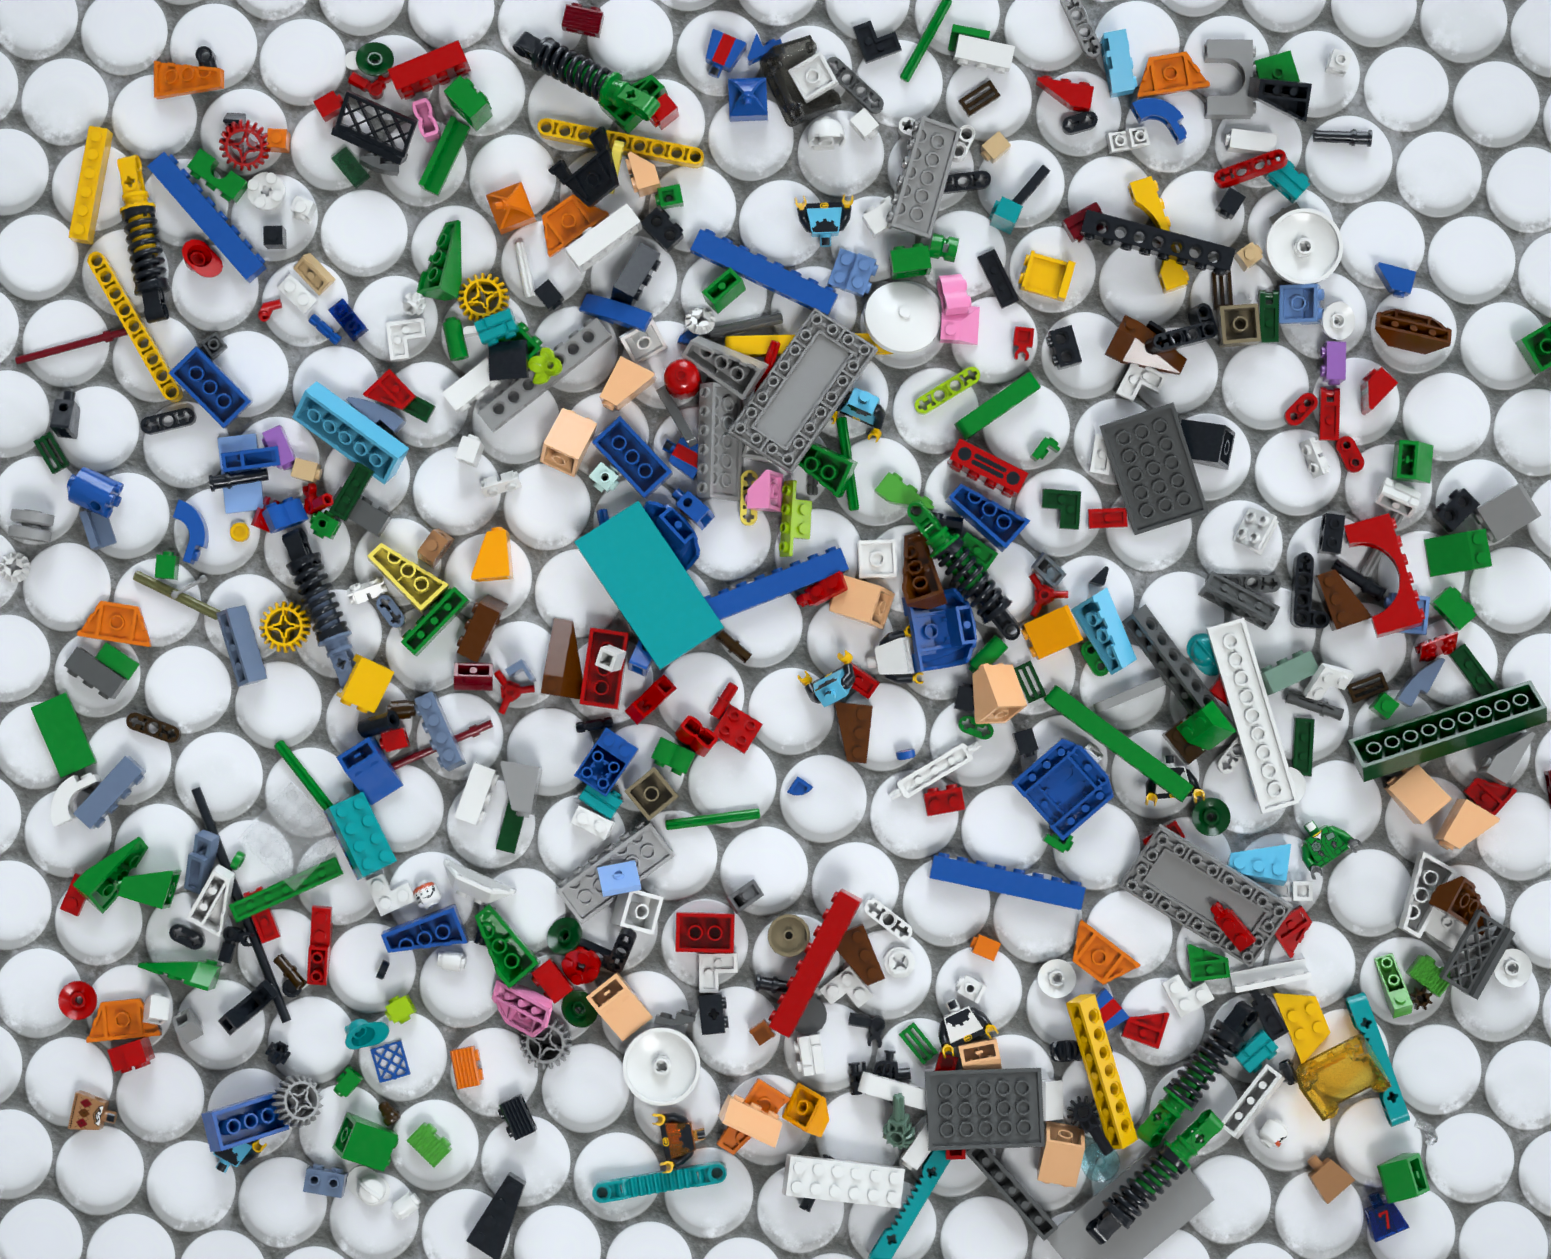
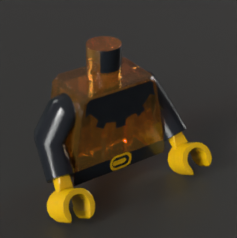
[652,1112,706,1174]

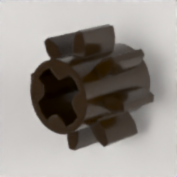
[1409,987,1433,1010]

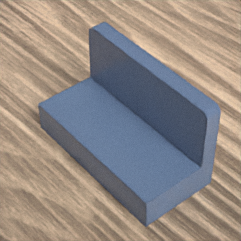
[79,510,117,550]
[505,659,537,682]

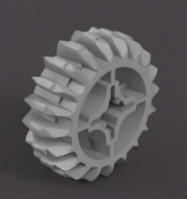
[520,1018,572,1070]
[271,1075,324,1128]

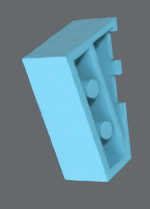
[1100,29,1137,98]
[1227,844,1291,886]

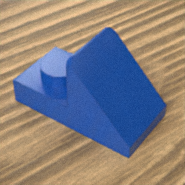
[747,33,784,66]

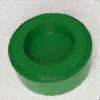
[230,850,246,870]

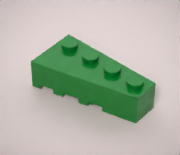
[798,442,858,498]

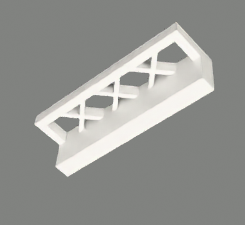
[1230,958,1312,993]

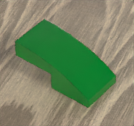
[95,642,140,680]

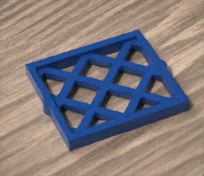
[370,1041,411,1083]

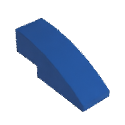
[221,446,281,472]

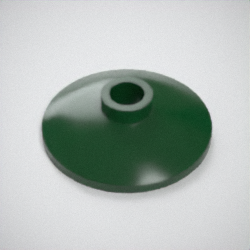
[356,42,394,76]
[1192,798,1231,836]
[547,917,582,954]
[561,990,598,1028]

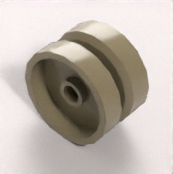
[768,914,810,957]

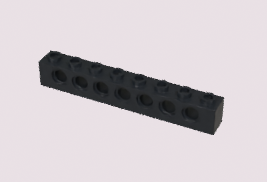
[1079,209,1236,276]

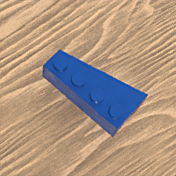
[381,904,469,953]

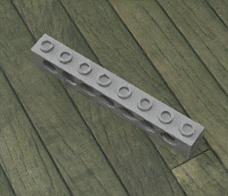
[478,318,612,433]

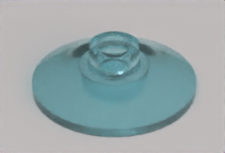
[1081,1143,1120,1182]

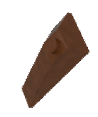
[1104,315,1187,375]
[902,531,947,609]
[541,618,583,700]
[1429,876,1490,936]

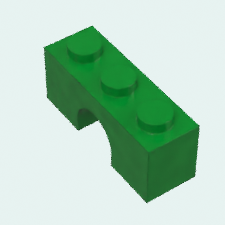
[187,148,248,203]

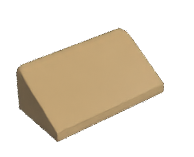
[293,253,336,295]

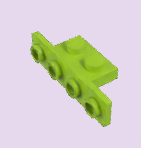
[779,480,812,557]

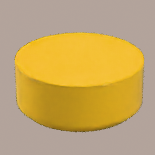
[230,522,250,542]

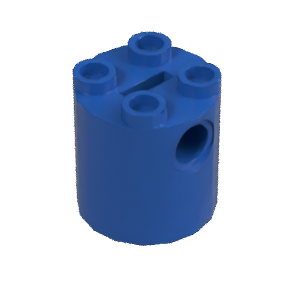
[67,467,124,519]

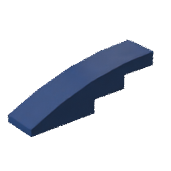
[579,294,653,333]

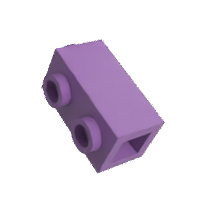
[1320,341,1346,386]
[261,425,296,471]

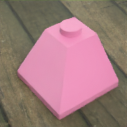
[939,306,980,345]
[745,470,783,512]

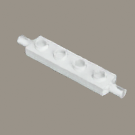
[889,741,981,801]

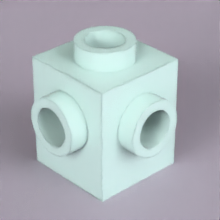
[589,462,620,493]

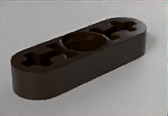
[126,713,181,743]

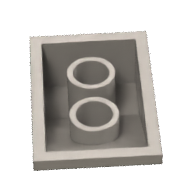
[1477,732,1535,784]

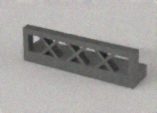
[1198,571,1280,631]

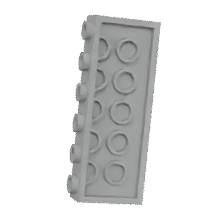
[886,116,961,239]
[697,382,743,501]
[556,820,675,925]

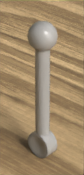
[171,575,207,599]

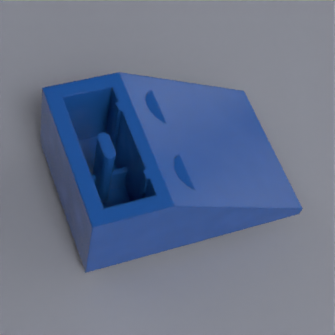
[574,727,639,797]
[336,736,403,805]

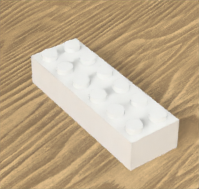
[782,1154,905,1208]

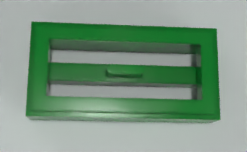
[899,1022,938,1065]

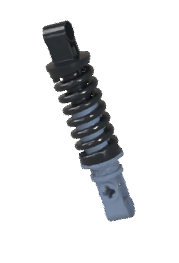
[282,527,356,690]

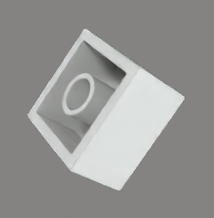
[610,890,664,935]

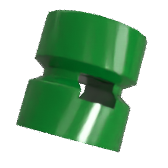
[929,233,959,263]

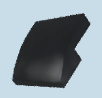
[489,340,529,381]

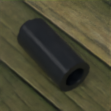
[357,710,400,738]

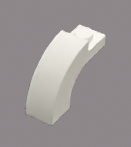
[50,773,101,827]

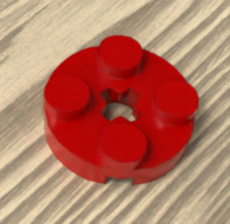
[561,946,601,985]

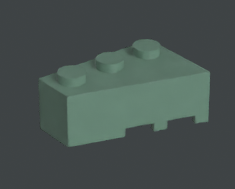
[1261,650,1319,696]

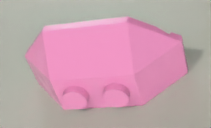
[492,980,552,1038]

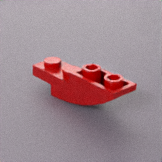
[307,905,333,986]

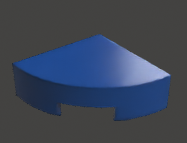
[677,330,699,345]
[787,776,813,795]

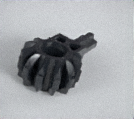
[1050,1040,1113,1062]
[1067,1096,1113,1156]

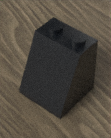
[1181,419,1235,470]

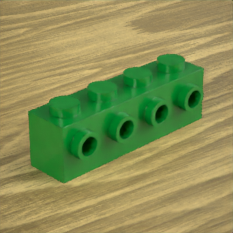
[401,587,470,656]

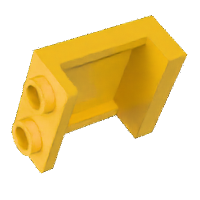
[1018,250,1076,302]
[336,654,394,714]

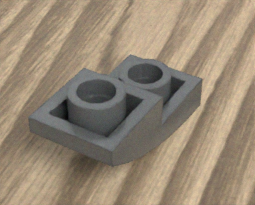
[359,153,399,176]
[199,332,228,361]
[654,1009,696,1025]

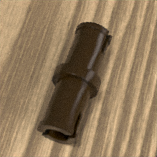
[715,630,752,664]
[273,954,307,990]

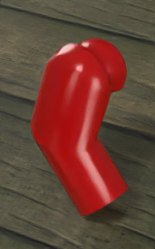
[258,299,283,322]

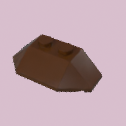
[1375,309,1452,355]

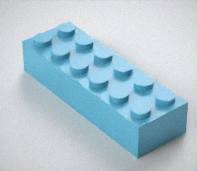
[292,381,409,485]

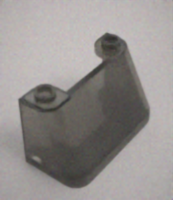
[760,35,842,127]

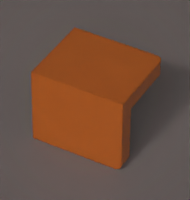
[749,1019,776,1046]

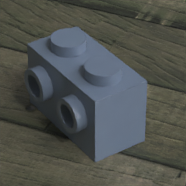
[303,1164,348,1198]

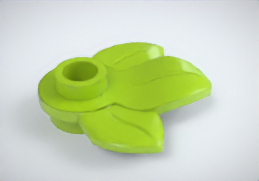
[528,347,562,385]

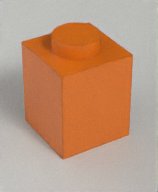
[266,128,291,153]
[969,934,1001,961]

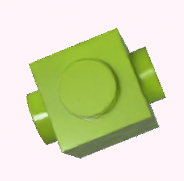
[385,994,417,1024]

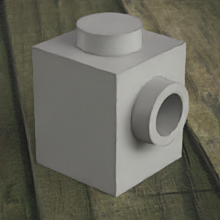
[172,1008,203,1044]

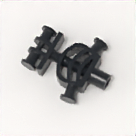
[848,1050,911,1101]

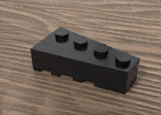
[466,1172,526,1259]

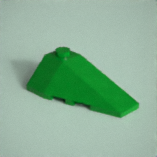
[417,220,462,301]
[474,904,541,989]

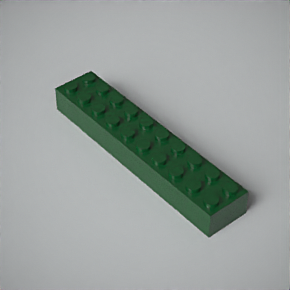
[1348,680,1547,782]

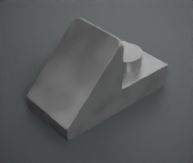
[1031,552,1066,589]
[726,879,764,914]

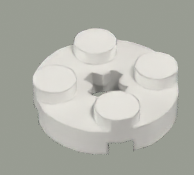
[247,172,286,211]

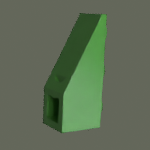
[874,472,934,511]
[1374,953,1413,1019]

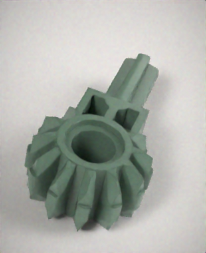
[882,1093,916,1150]

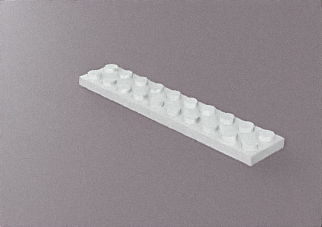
[1206,618,1299,814]

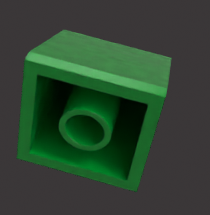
[117,870,181,909]
[332,1112,398,1172]

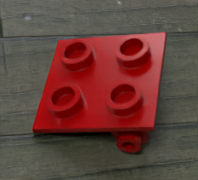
[1415,631,1458,662]
[713,705,763,754]

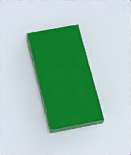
[31,692,97,778]

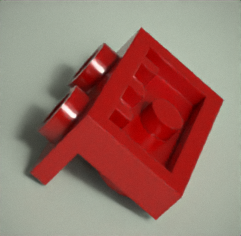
[923,784,965,816]

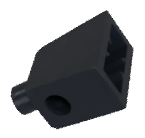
[50,391,80,439]

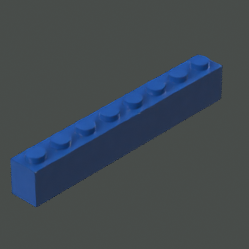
[147,152,267,283]
[690,229,838,317]
[704,546,849,620]
[929,852,1086,910]

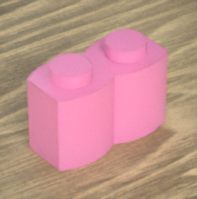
[412,98,441,143]
[936,274,971,316]

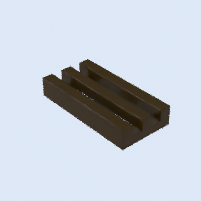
[958,80,1001,117]
[1211,270,1233,310]
[1346,672,1389,704]

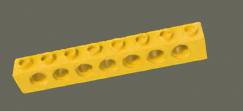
[1066,994,1138,1149]

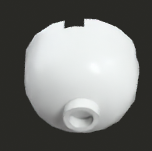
[807,116,845,151]

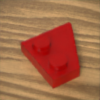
[363,369,416,410]
[1463,778,1517,815]
[1274,905,1312,958]
[1121,1013,1170,1049]

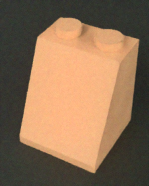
[599,356,656,411]
[540,408,597,477]
[829,575,895,630]
[972,663,1027,724]
[1384,765,1452,824]
[1434,799,1500,850]
[1037,1121,1085,1188]

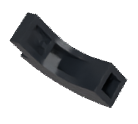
[218,979,278,1036]

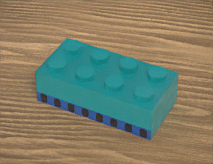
[324,792,397,881]

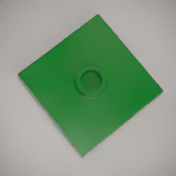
[1253,50,1300,82]

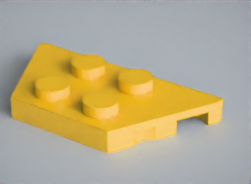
[1272,993,1331,1064]

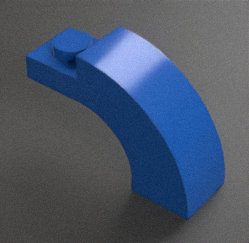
[1130,98,1187,145]
[173,500,209,565]

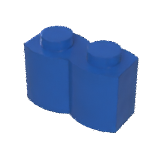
[262,497,309,534]

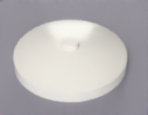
[1265,208,1343,285]
[864,282,940,355]
[623,1027,701,1106]

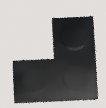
[853,21,902,64]

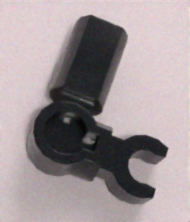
[218,926,255,963]
[848,1012,885,1048]

